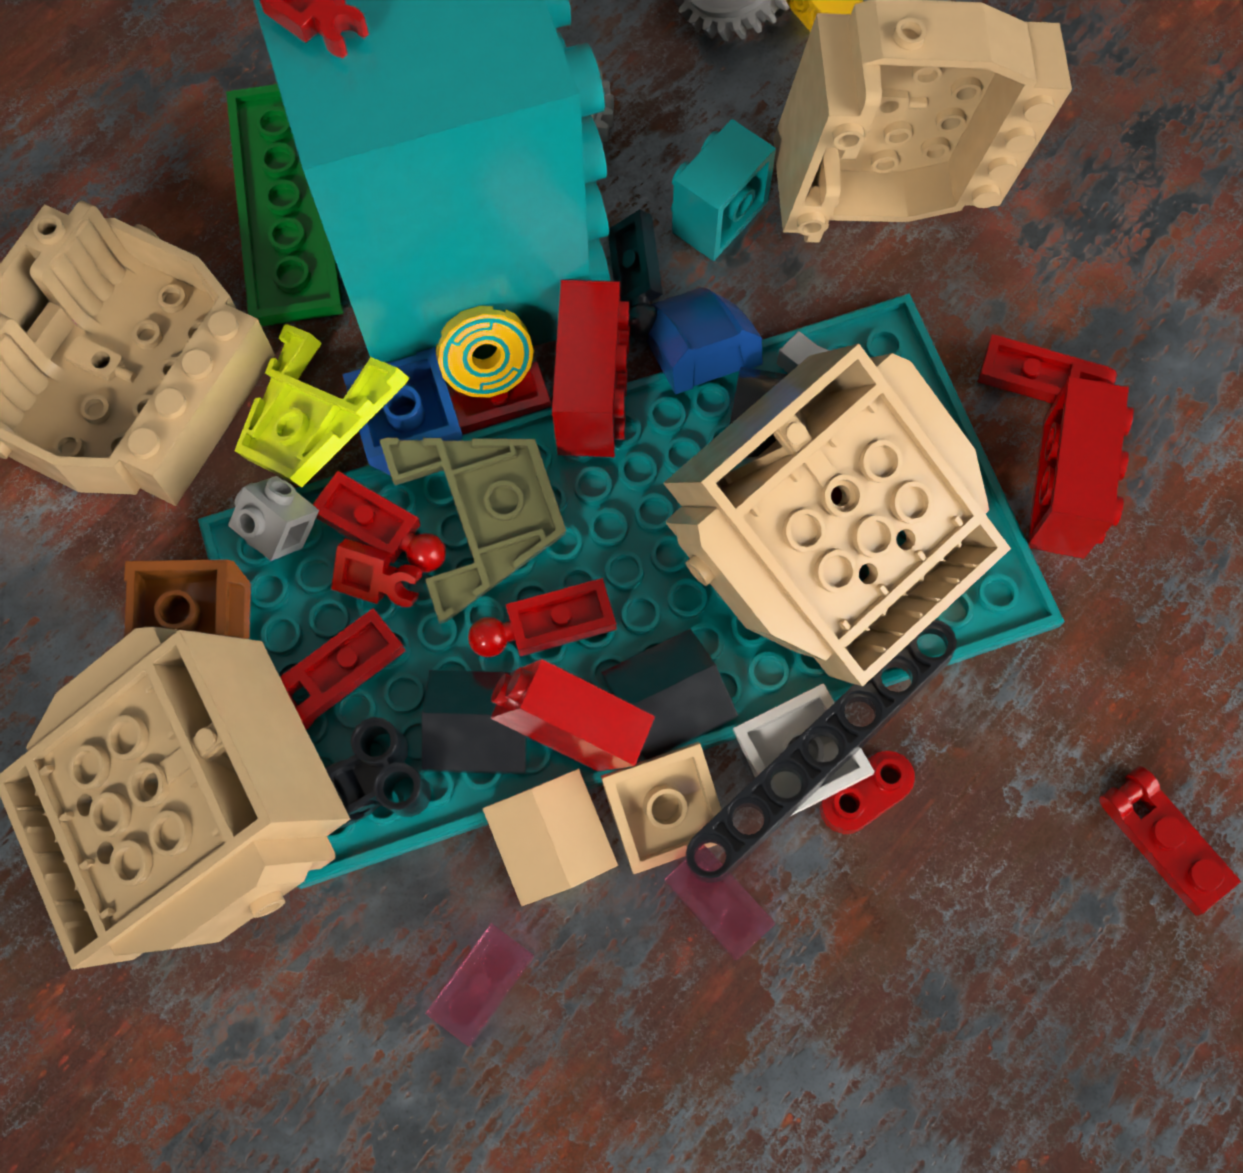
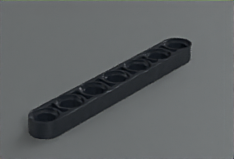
[686,620,957,883]

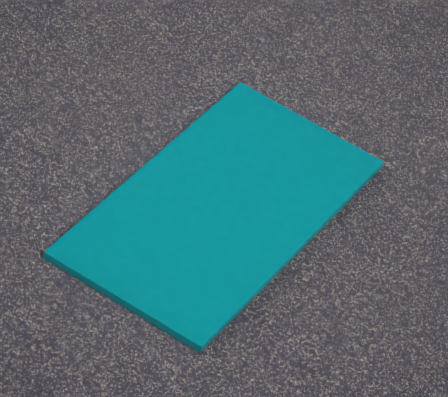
[198,293,1065,889]

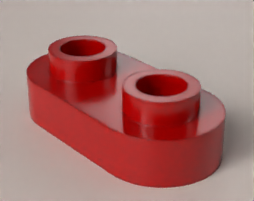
[820,751,915,834]

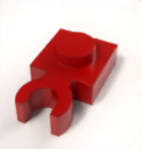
[260,0,369,58]
[331,538,423,607]

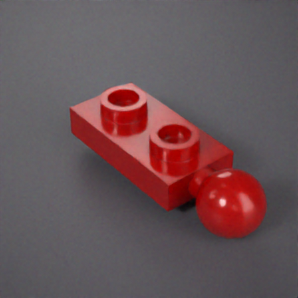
[313,471,446,572]
[468,578,617,657]

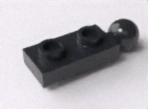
[608,209,663,340]

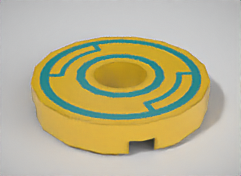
[436,306,534,397]

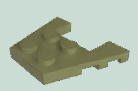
[379,438,566,624]

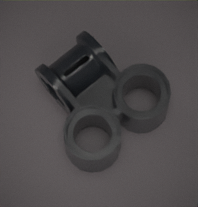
[325,717,432,828]

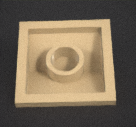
[601,741,722,874]
[482,769,618,907]

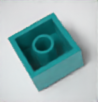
[671,119,776,262]

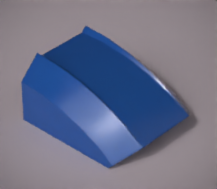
[646,287,763,395]
[342,347,463,476]

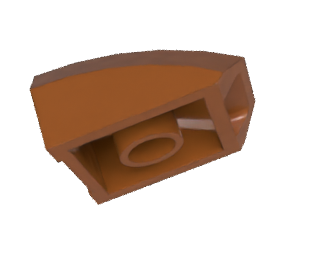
[124,560,251,639]

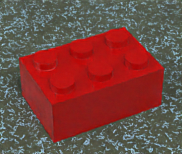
[552,280,630,457]
[1027,376,1134,559]

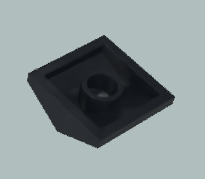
[601,628,738,760]
[422,670,528,774]

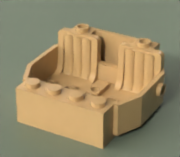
[773,0,1072,242]
[0,201,275,506]
[663,344,1011,686]
[0,627,350,970]

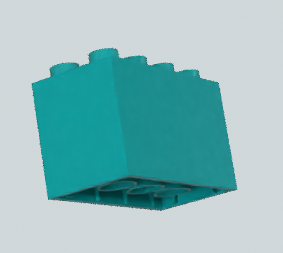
[253,0,610,363]

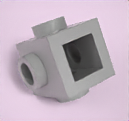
[228,476,319,561]

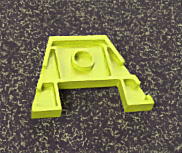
[234,324,409,487]

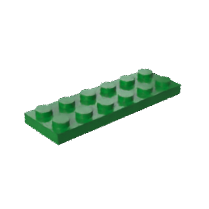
[226,84,344,327]

